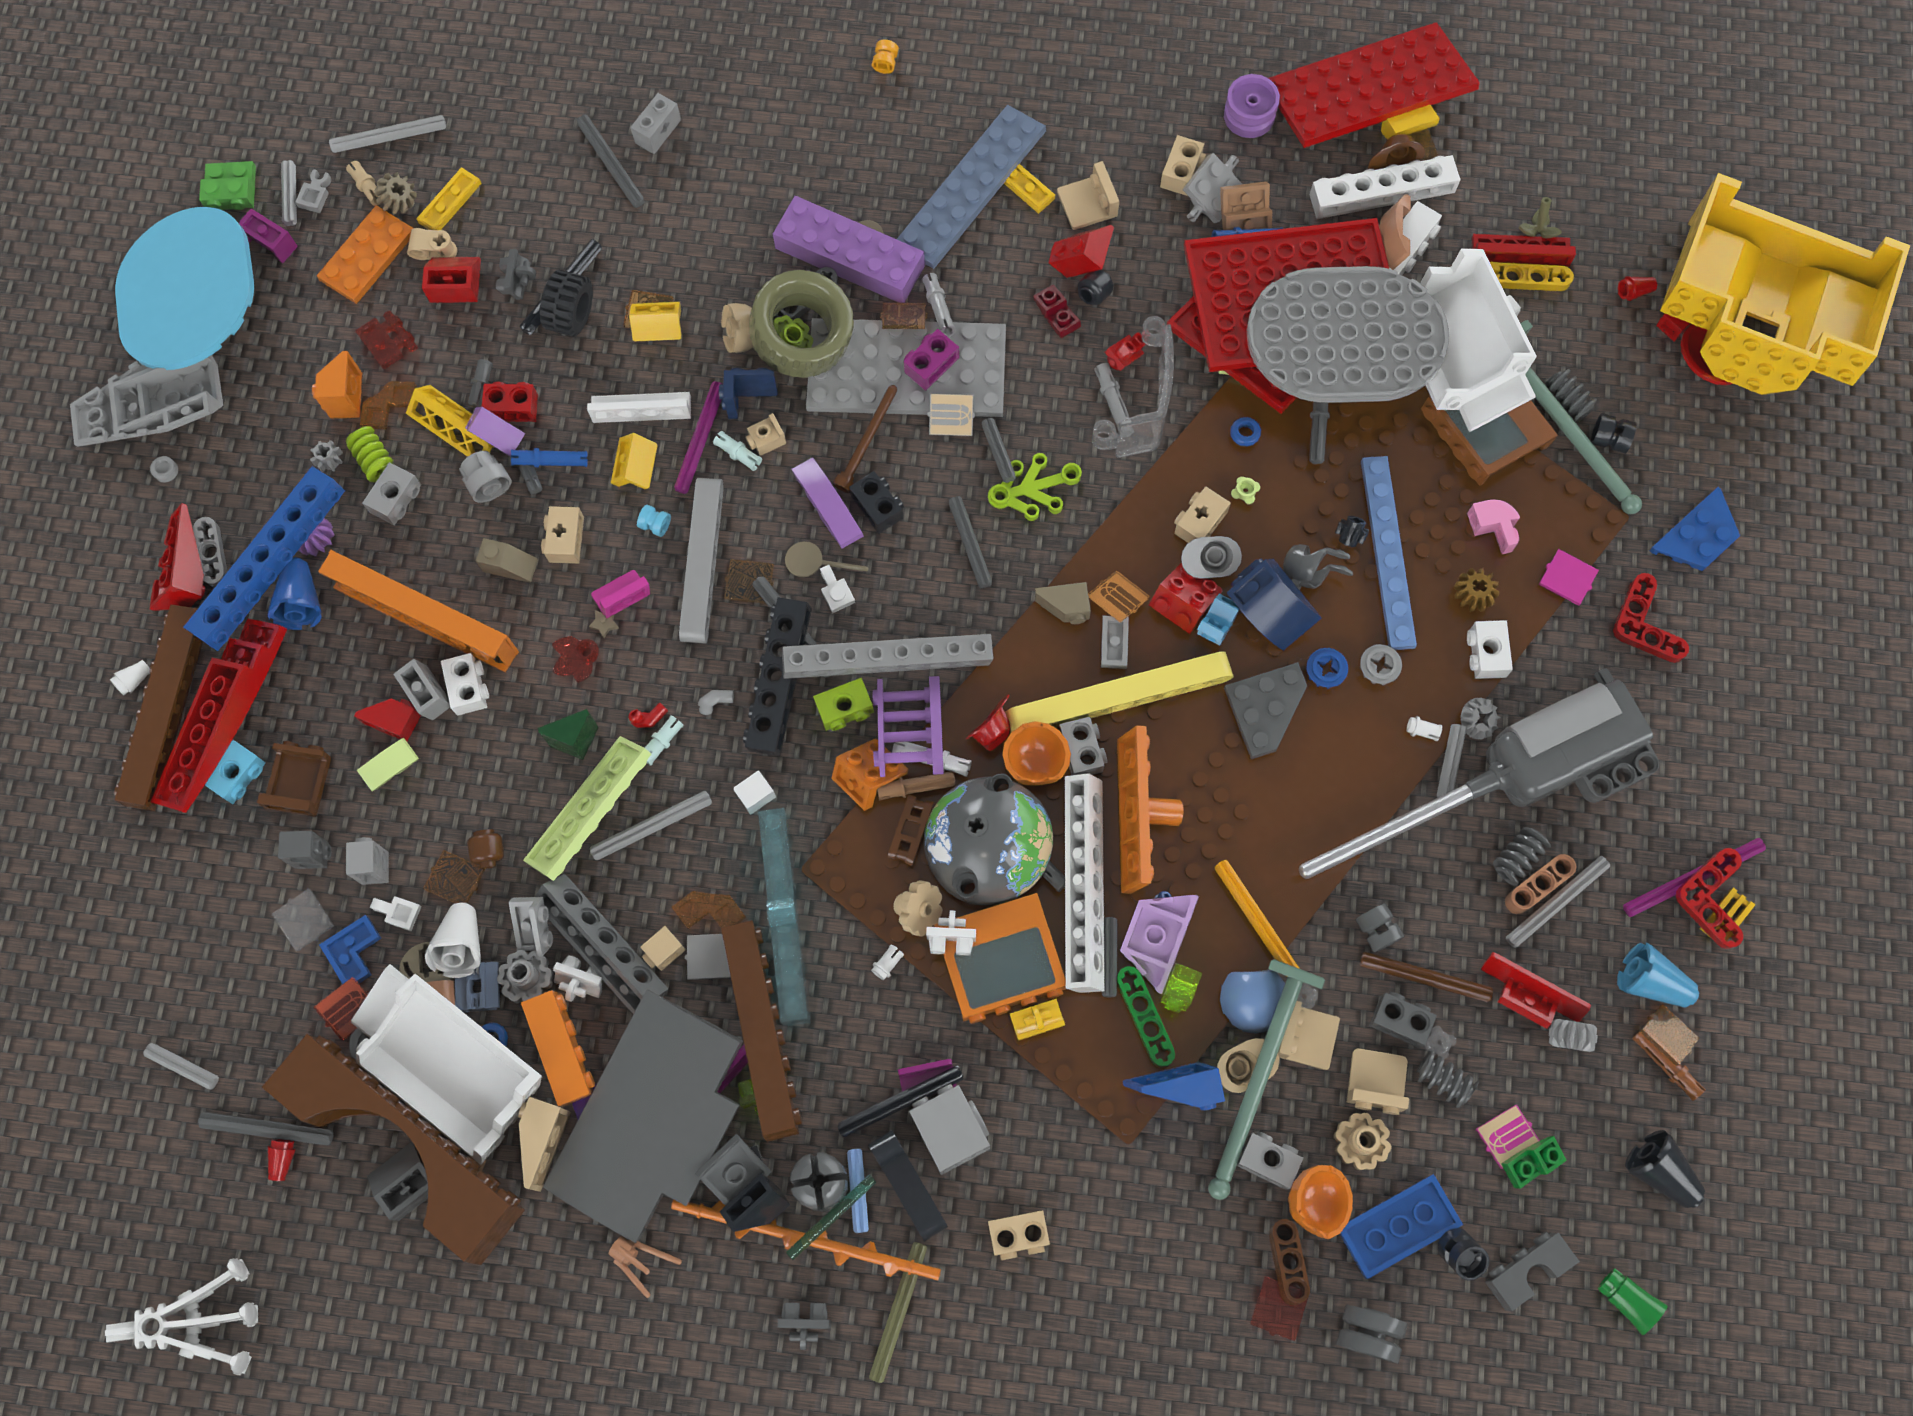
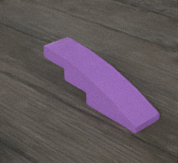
[792,458,864,548]

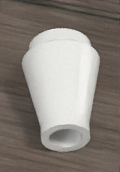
[110,660,150,696]

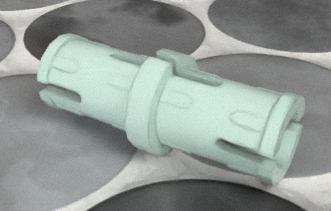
[713,431,762,471]
[645,715,684,766]

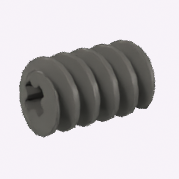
[1544,369,1597,424]
[1493,827,1551,887]
[1416,1050,1479,1108]

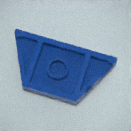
[1649,487,1740,571]

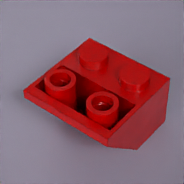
[422,257,481,303]

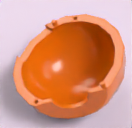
[1003,721,1071,785]
[1288,1165,1353,1239]

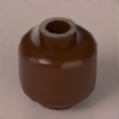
[467,829,504,869]

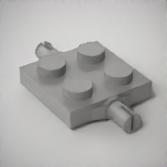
[1183,153,1242,223]

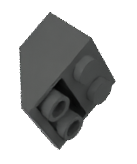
[367,1142,428,1221]

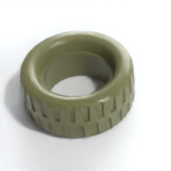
[749,270,854,378]

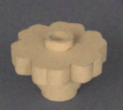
[894,880,943,936]
[1334,1113,1391,1170]

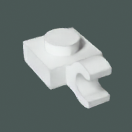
[820,565,855,614]
[370,896,422,931]

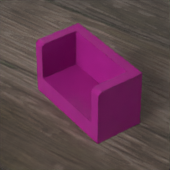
[239,209,298,263]

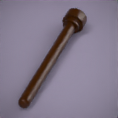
[832,385,897,493]

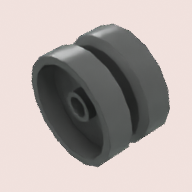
[1336,1305,1408,1364]

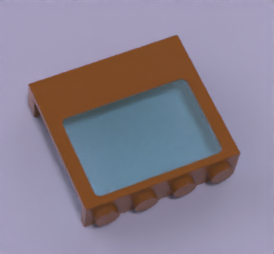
[1421,396,1558,486]

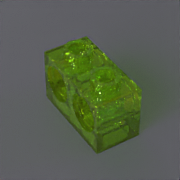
[1160,963,1202,1013]

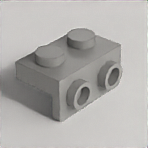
[509,897,553,956]

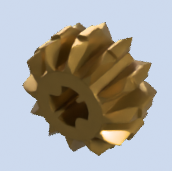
[1454,568,1499,612]

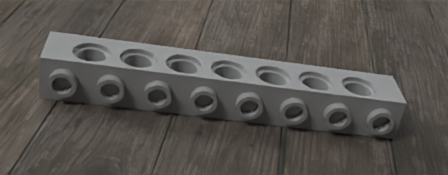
[782,634,993,679]

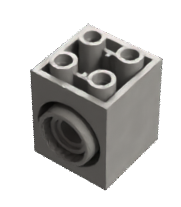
[909,1084,990,1175]

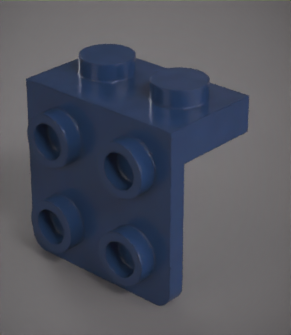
[719,368,778,419]

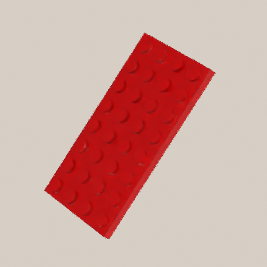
[1268,22,1480,148]

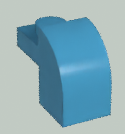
[1197,593,1240,646]

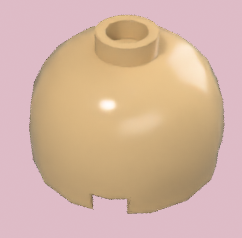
[721,303,753,353]

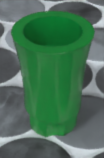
[1598,1268,1668,1335]

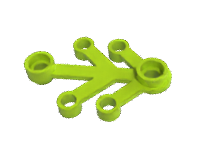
[988,453,1082,521]

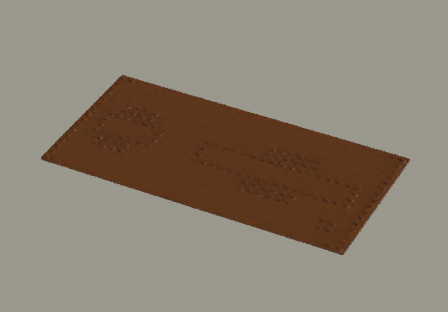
[801,377,1629,1144]

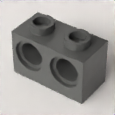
[278,831,332,869]
[1369,992,1437,1048]

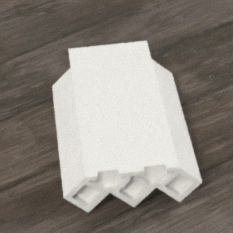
[1420,249,1537,432]
[351,964,542,1165]

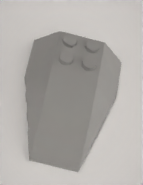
[70,355,223,447]

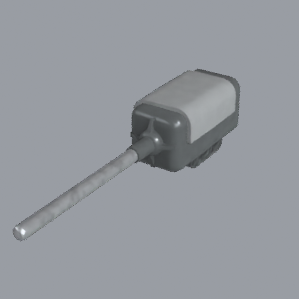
[1299,679,1659,879]

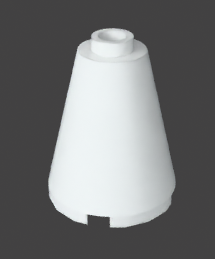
[425,903,481,978]

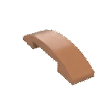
[1379,194,1411,270]

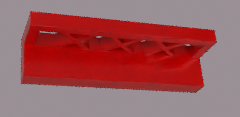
[1472,234,1576,267]

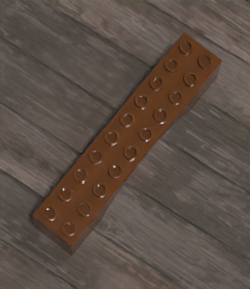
[262,1034,525,1265]

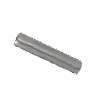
[281,160,297,226]
[1437,724,1466,798]
[143,1043,219,1089]

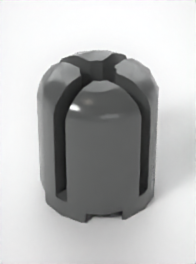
[790,1152,849,1212]

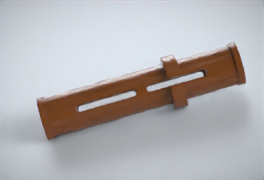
[1632,1027,1706,1101]

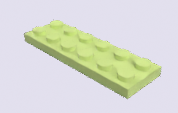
[523,736,652,881]

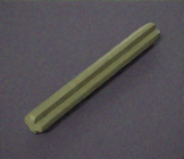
[869,1242,927,1383]

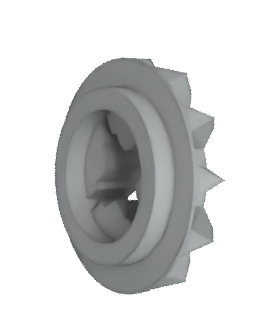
[1360,644,1402,685]
[1461,698,1501,739]

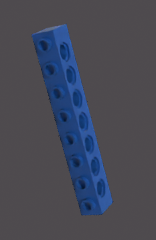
[183,466,345,651]

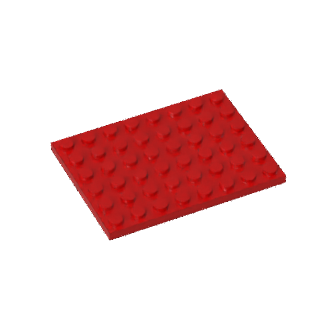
[1184,218,1389,372]

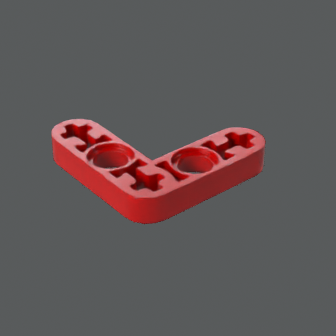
[1613,573,1689,663]
[1675,848,1743,949]

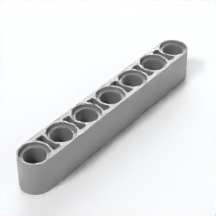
[679,478,723,643]

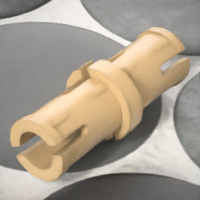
[346,161,380,206]

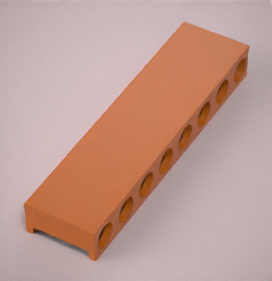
[318,549,519,673]

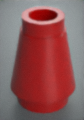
[1618,276,1657,301]
[267,1139,296,1181]

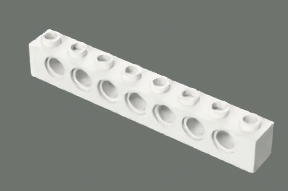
[1065,774,1104,993]

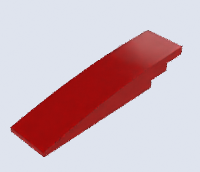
[150,618,287,813]

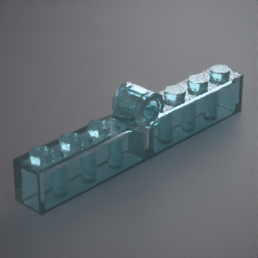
[758,808,810,1026]

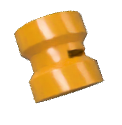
[872,40,899,74]

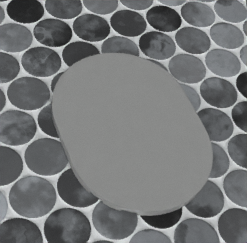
[1247,266,1449,403]

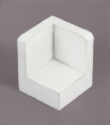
[734,770,776,815]

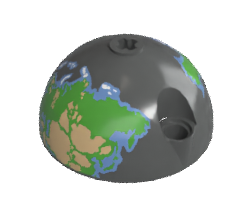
[924,773,1053,905]

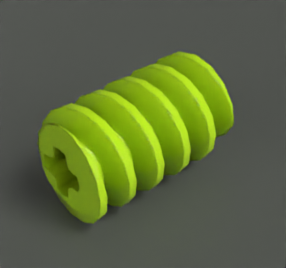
[346,426,393,482]

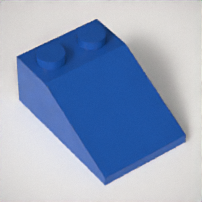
[1123,1062,1225,1110]

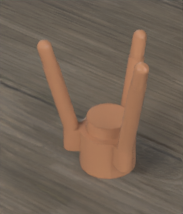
[608,1236,682,1298]

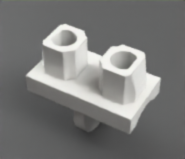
[926,910,976,956]
[553,955,602,1002]

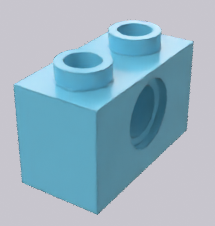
[205,740,266,804]

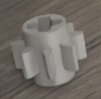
[310,440,343,472]

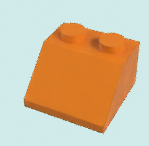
[312,351,362,419]

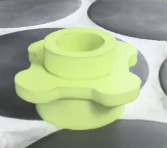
[1231,477,1260,504]

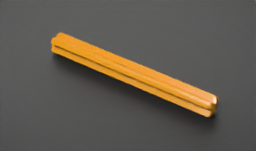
[1215,860,1299,977]

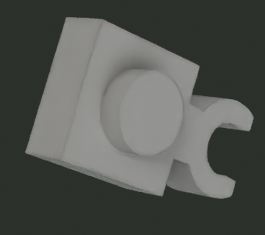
[295,169,331,213]

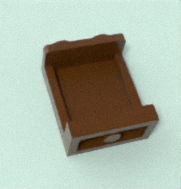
[257,741,332,817]

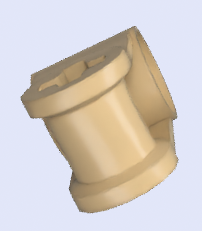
[407,228,457,260]

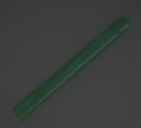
[786,1174,877,1260]

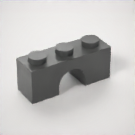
[1485,1231,1580,1311]

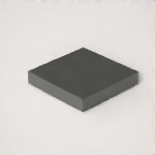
[695,1134,771,1206]

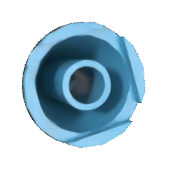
[1617,943,1699,1008]

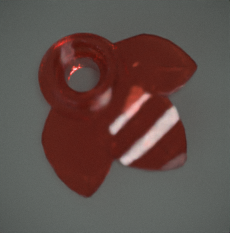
[552,636,599,683]

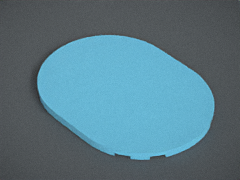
[115,207,254,370]

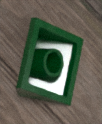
[537,709,599,760]

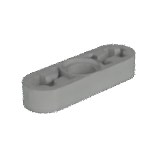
[193,517,228,588]

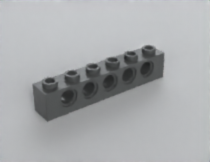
[535,874,668,1015]

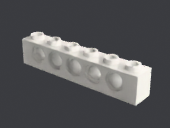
[1309,155,1460,219]

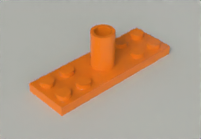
[1117,726,1183,894]

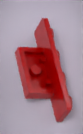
[1481,952,1591,1029]

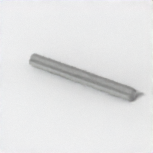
[329,115,446,153]
[590,791,712,860]
[1506,856,1610,948]

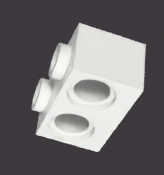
[441,653,489,716]

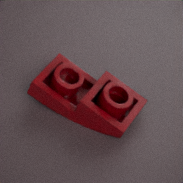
[1033,284,1081,338]

